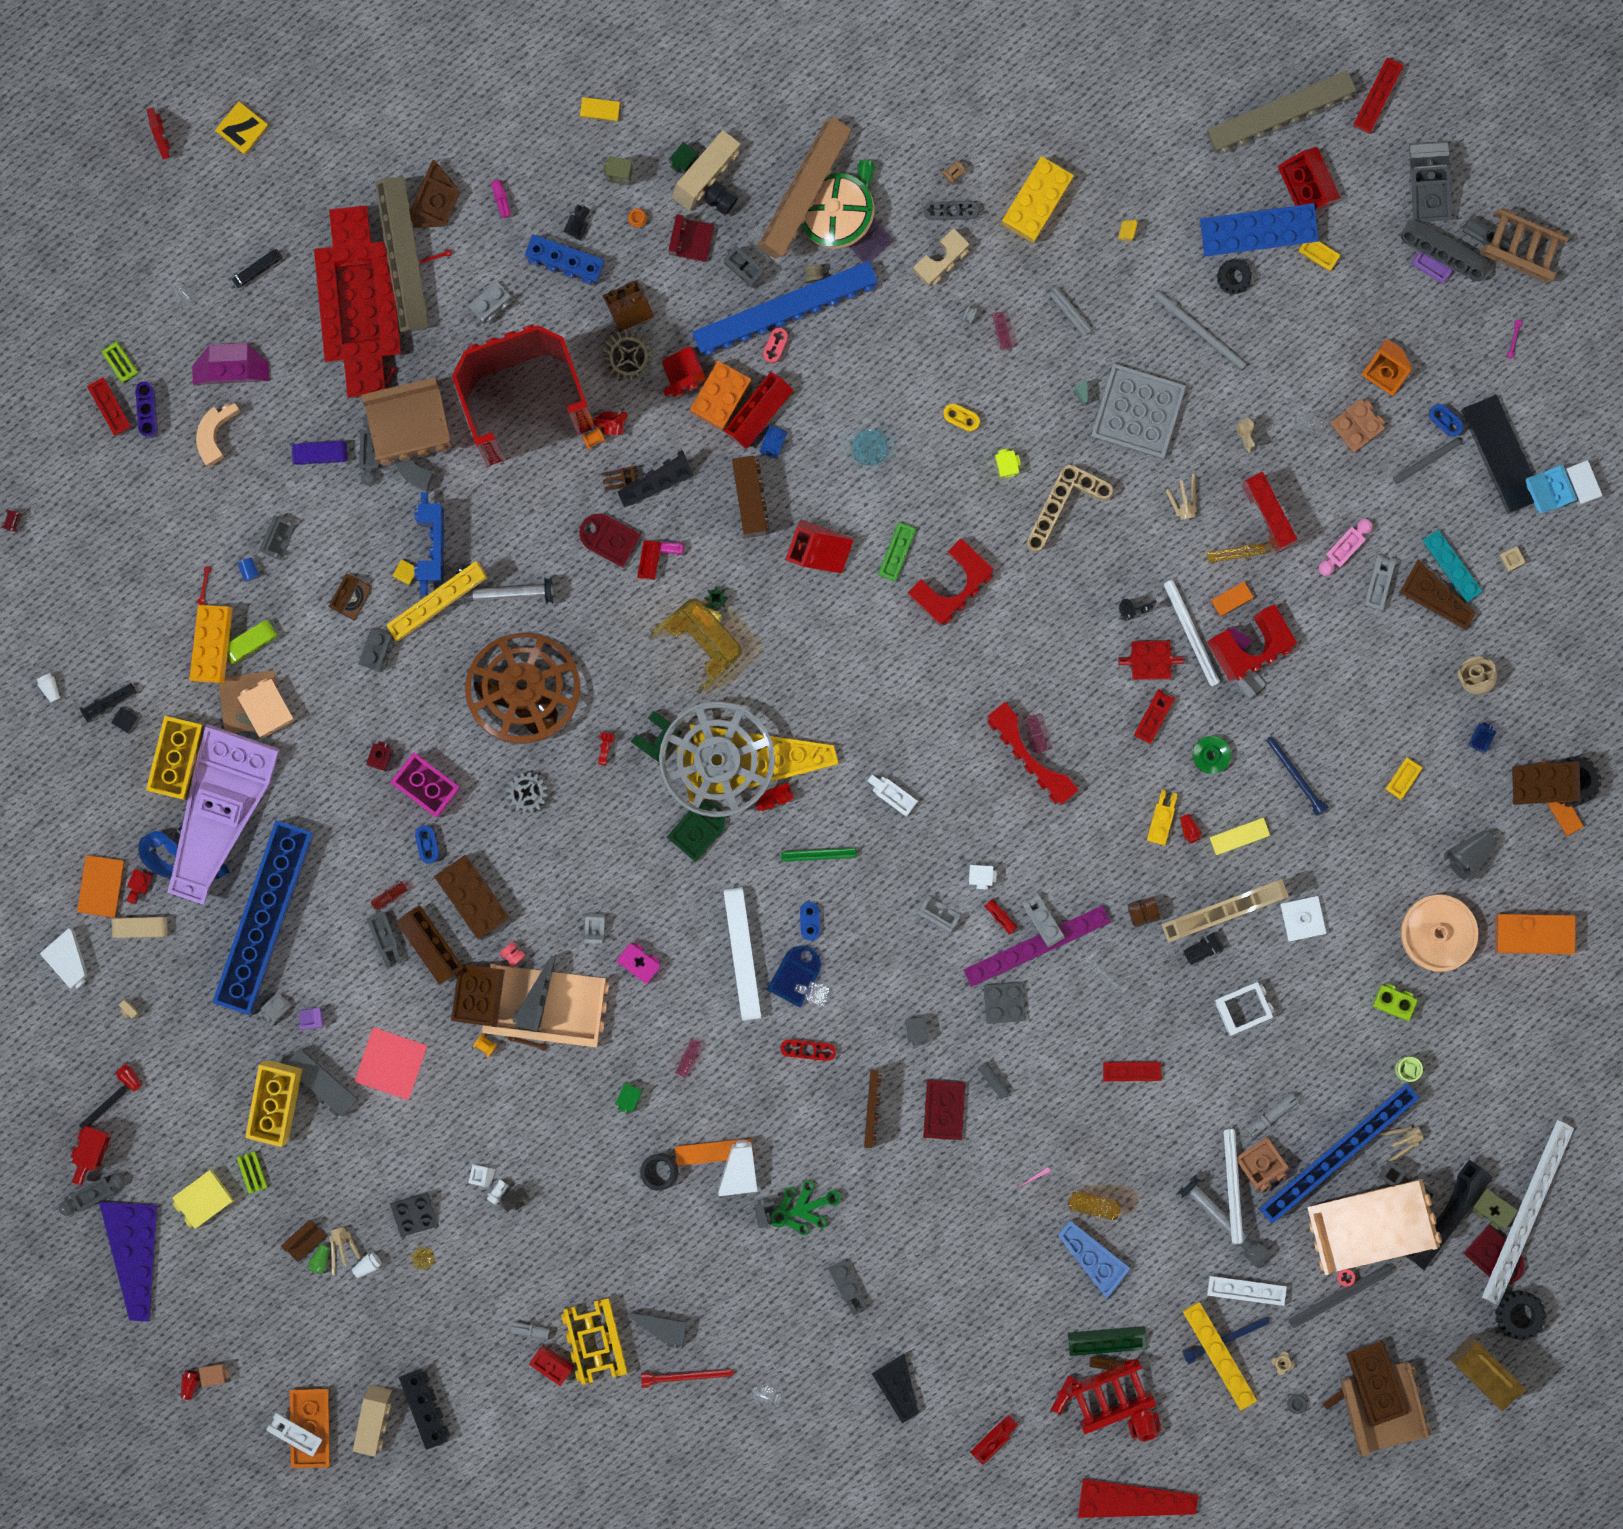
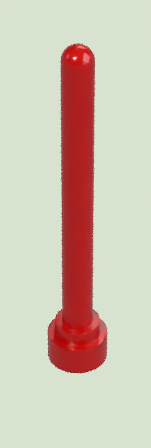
[641,1369,734,1388]

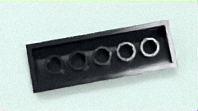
[1461,395,1534,514]

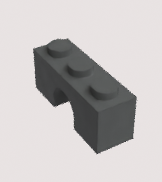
[1377,1161,1439,1207]

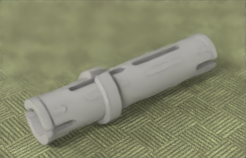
[1246,1093,1298,1138]

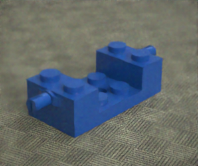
[414,492,444,596]

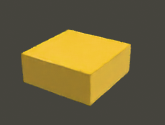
[393,559,414,585]

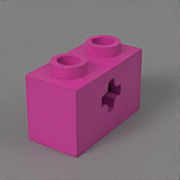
[616,942,661,985]

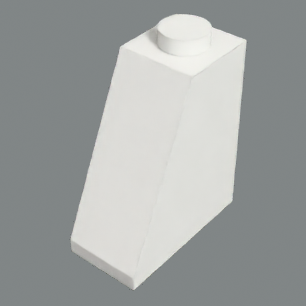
[40,928,87,989]
[718,1140,757,1196]

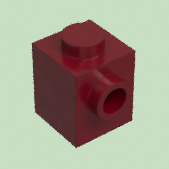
[366,741,393,772]

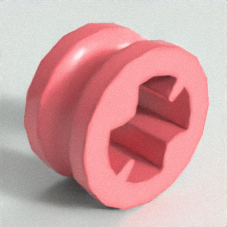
[1337,1269,1355,1287]

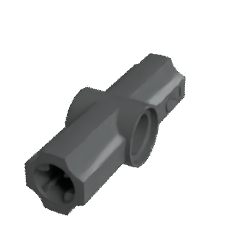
[1462,217,1520,253]

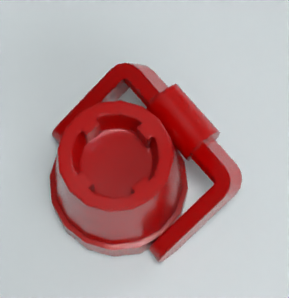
[592,411,628,435]
[1127,1410,1161,1442]

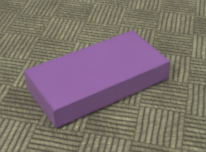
[1411,251,1453,284]

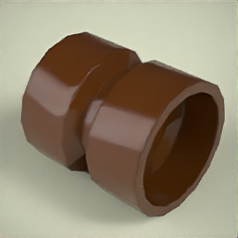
[1127,896,1161,928]

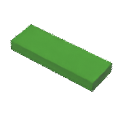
[878,522,916,582]

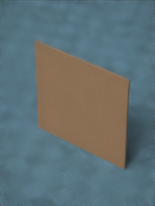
[218,670,277,733]

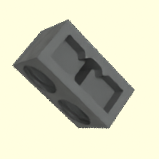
[723,246,765,288]

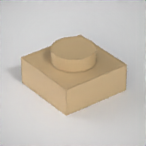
[1499,546,1525,572]
[119,1000,140,1019]

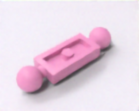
[1319,519,1373,576]

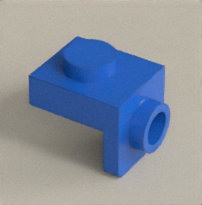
[760,425,788,459]

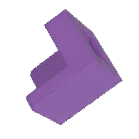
[299,1008,324,1030]

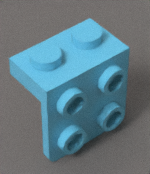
[1526,464,1578,514]

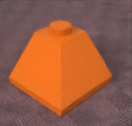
[1362,338,1412,396]

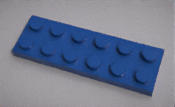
[1200,203,1318,257]

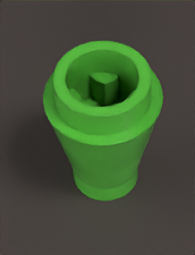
[307,1244,330,1275]

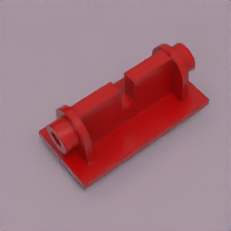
[752,782,794,812]

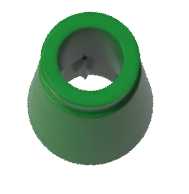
[857,160,876,188]

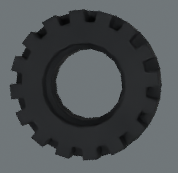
[1217,259,1252,295]

